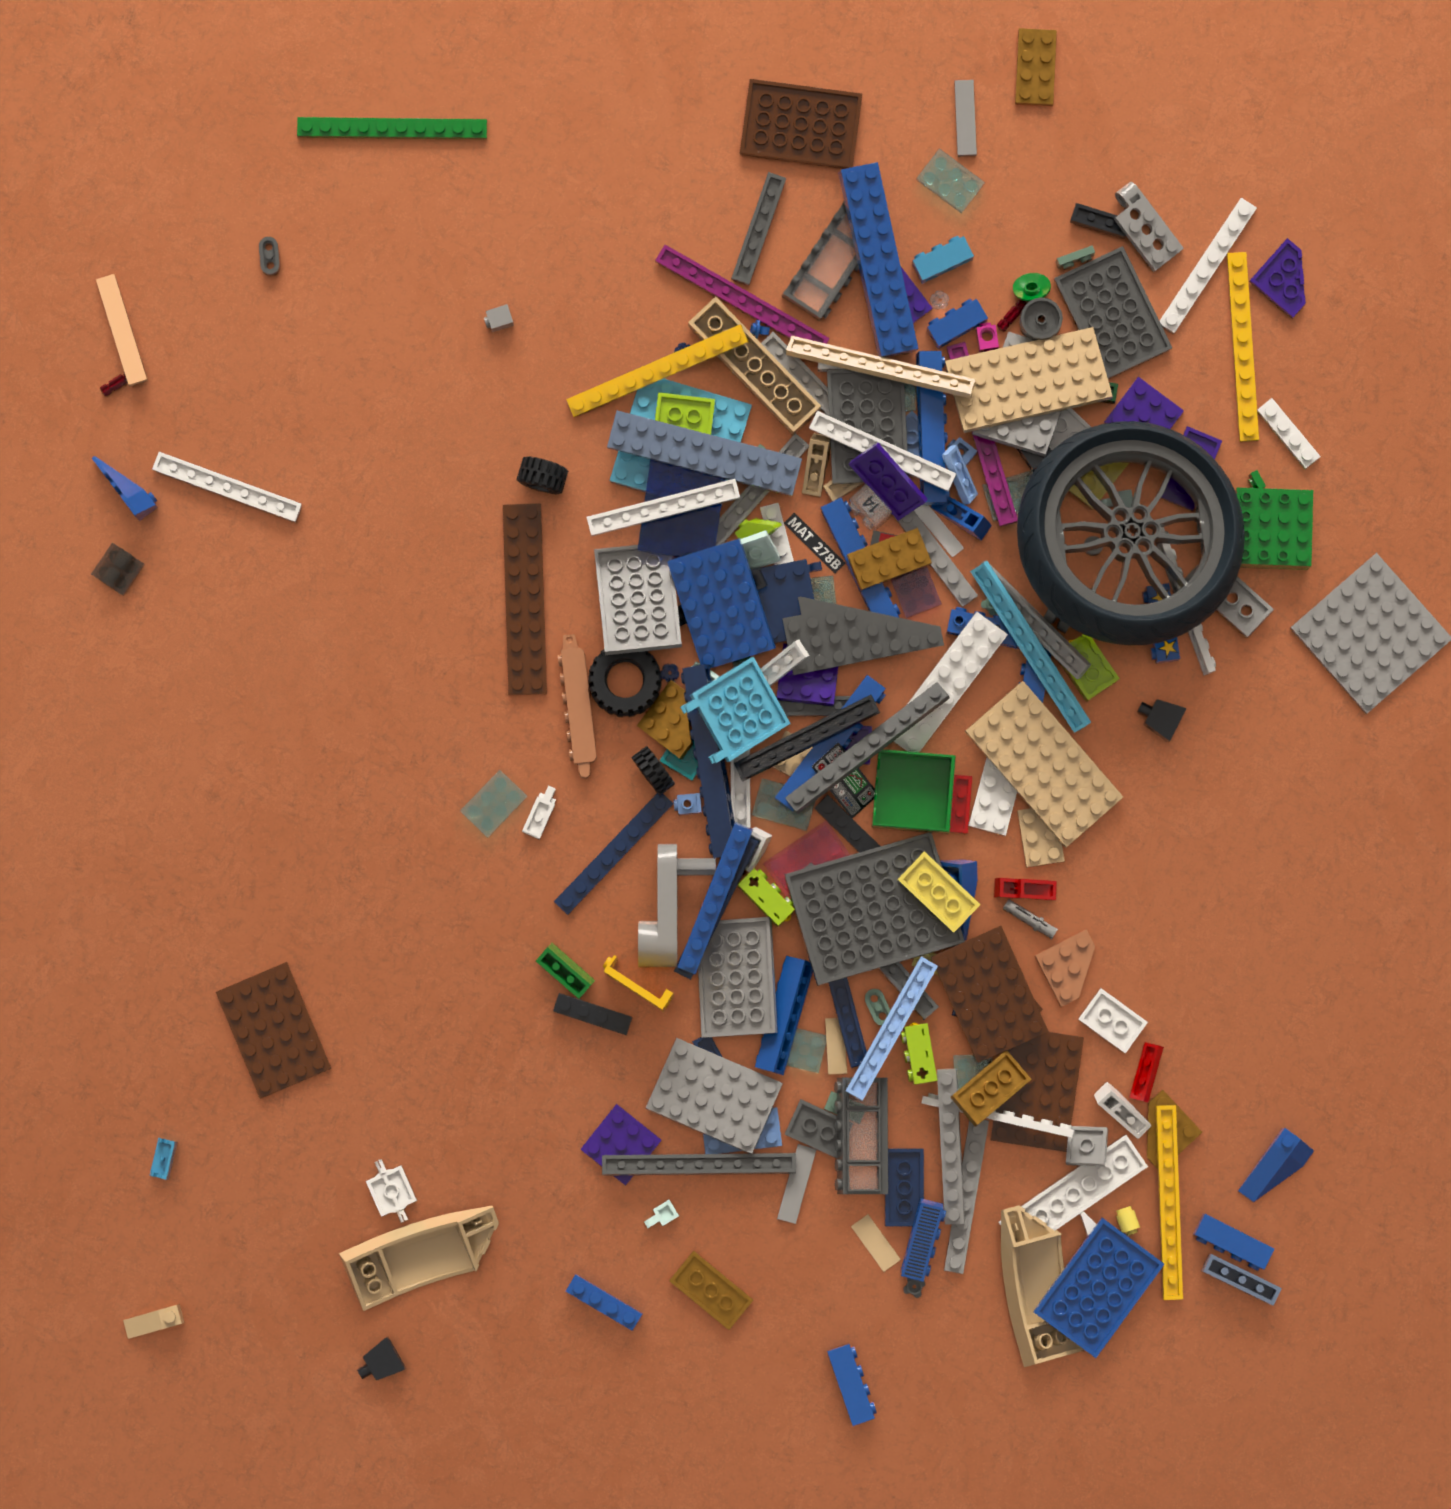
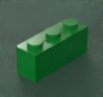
[536,943,596,999]

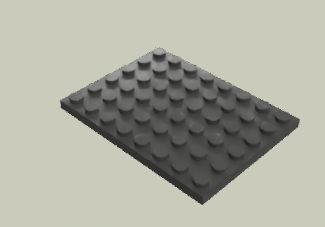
[784,832,965,986]

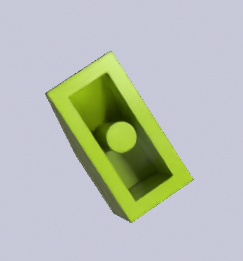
[735,518,782,539]

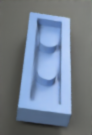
[942,445,978,504]

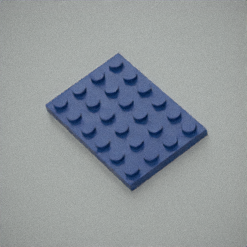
[667,538,776,668]
[1033,1217,1164,1358]

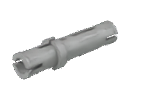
[1003,899,1058,940]

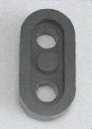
[259,237,280,276]

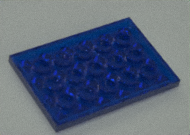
[637,459,725,557]

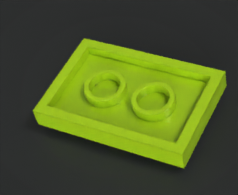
[655,392,715,435]

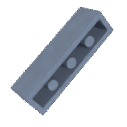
[1201,1254,1282,1306]

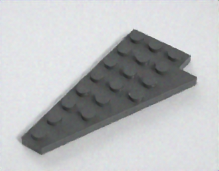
[782,596,944,675]

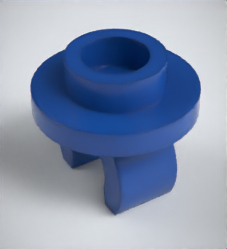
[750,320,770,339]

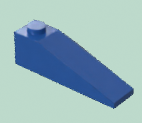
[92,456,158,521]
[940,860,978,940]
[1238,1128,1314,1202]

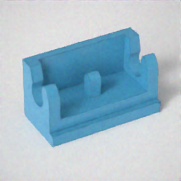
[150,1138,178,1180]

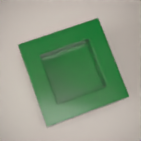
[1248,470,1266,488]

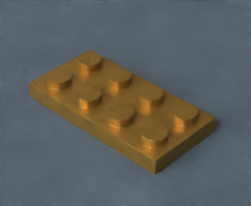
[1015,28,1057,106]
[846,528,932,591]
[950,1051,1032,1127]
[669,1251,753,1330]

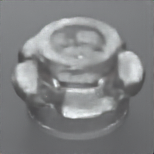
[930,291,949,309]

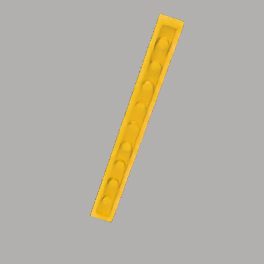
[1227,252,1259,442]
[566,324,749,417]
[1156,1105,1183,1300]

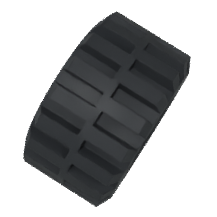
[516,456,569,494]

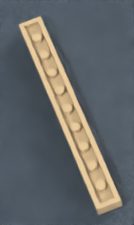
[786,336,975,398]

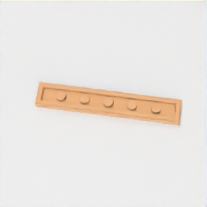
[96,274,148,386]

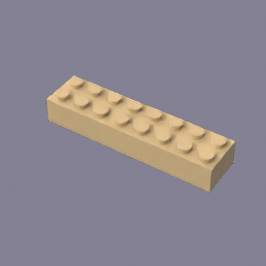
[688,297,821,435]

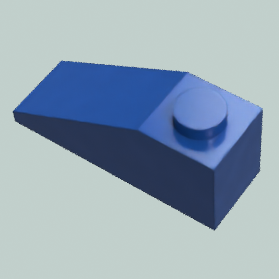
[931,496,992,541]

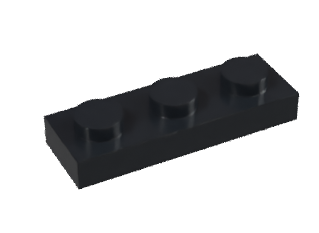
[1070,203,1126,239]

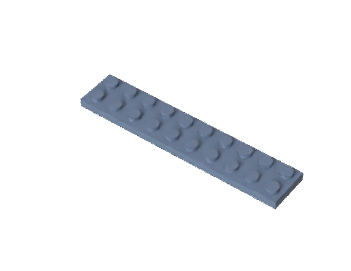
[607,410,802,496]

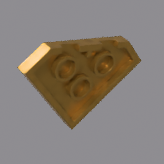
[637,680,693,760]
[1146,1090,1202,1169]

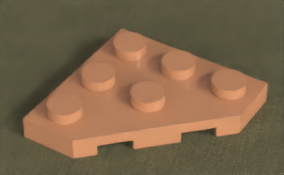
[1035,929,1095,1007]

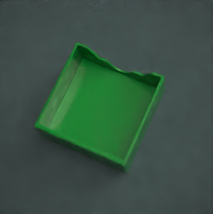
[1235,487,1314,570]
[872,749,956,834]

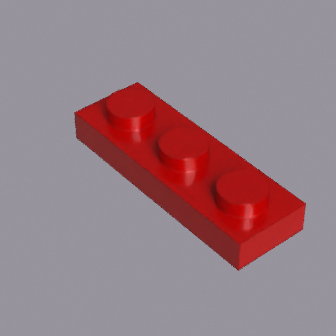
[950,775,972,834]
[1129,1042,1164,1103]

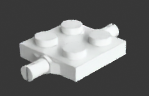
[366,1159,417,1223]

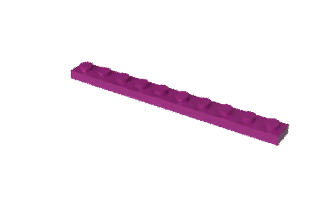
[655,245,829,344]
[947,342,1018,527]

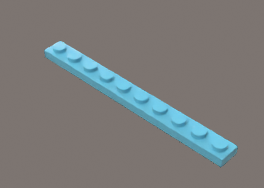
[970,561,1091,733]

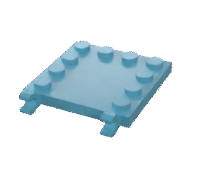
[680,657,791,764]

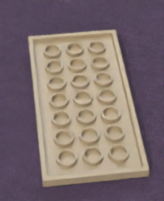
[945,327,1113,433]
[965,681,1123,848]

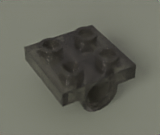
[91,543,145,596]

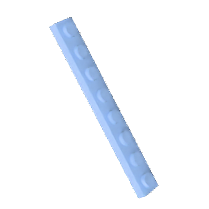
[845,956,938,1101]

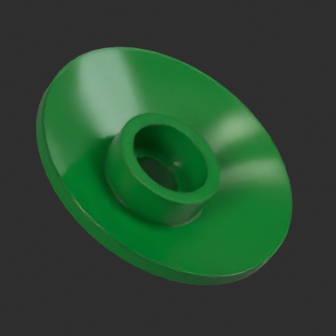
[1013,273,1051,302]

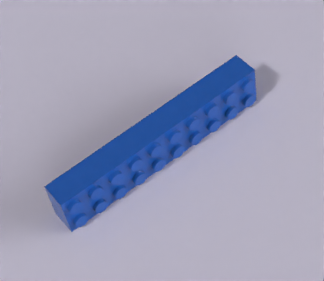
[838,162,919,358]

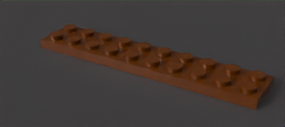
[503,503,547,695]

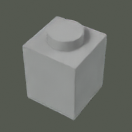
[484,304,514,332]

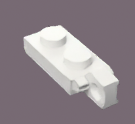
[522,786,556,840]

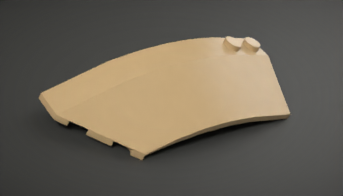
[339,1206,499,1311]
[1001,1206,1084,1367]

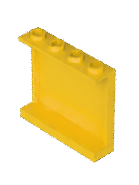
[603,955,674,1012]

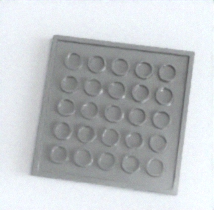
[1290,553,1451,714]

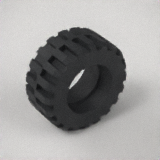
[588,649,662,717]

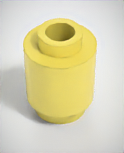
[1116,1206,1140,1236]

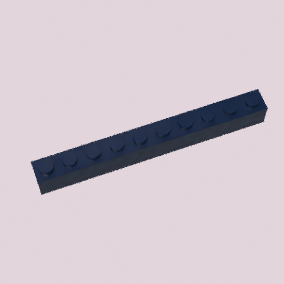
[681,664,735,858]

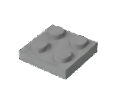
[1066,1126,1108,1167]

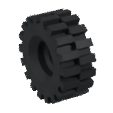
[631,746,675,795]

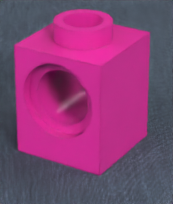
[976,323,999,353]

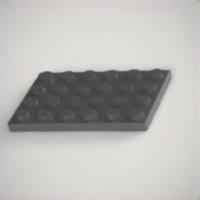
[1054,246,1172,379]
[827,369,909,485]

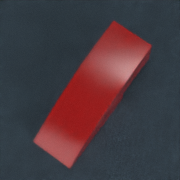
[994,878,1057,900]

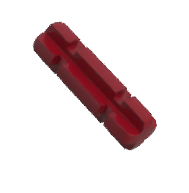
[997,299,1027,332]
[100,372,127,396]

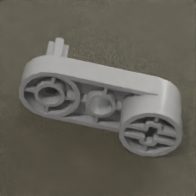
[638,844,716,967]

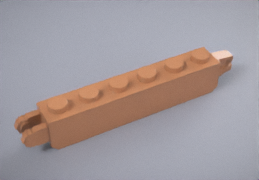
[558,634,597,779]

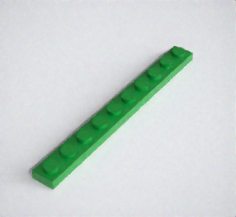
[297,117,487,139]

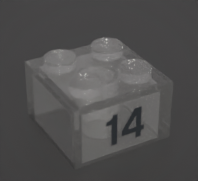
[849,484,892,531]

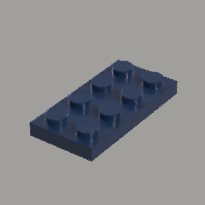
[885,1149,924,1226]

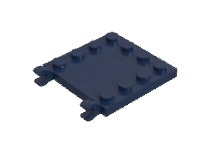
[751,559,822,644]

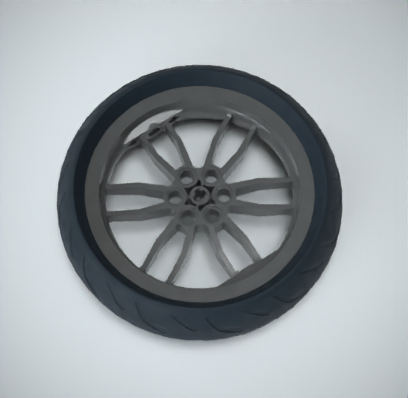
[1017,421,1245,645]

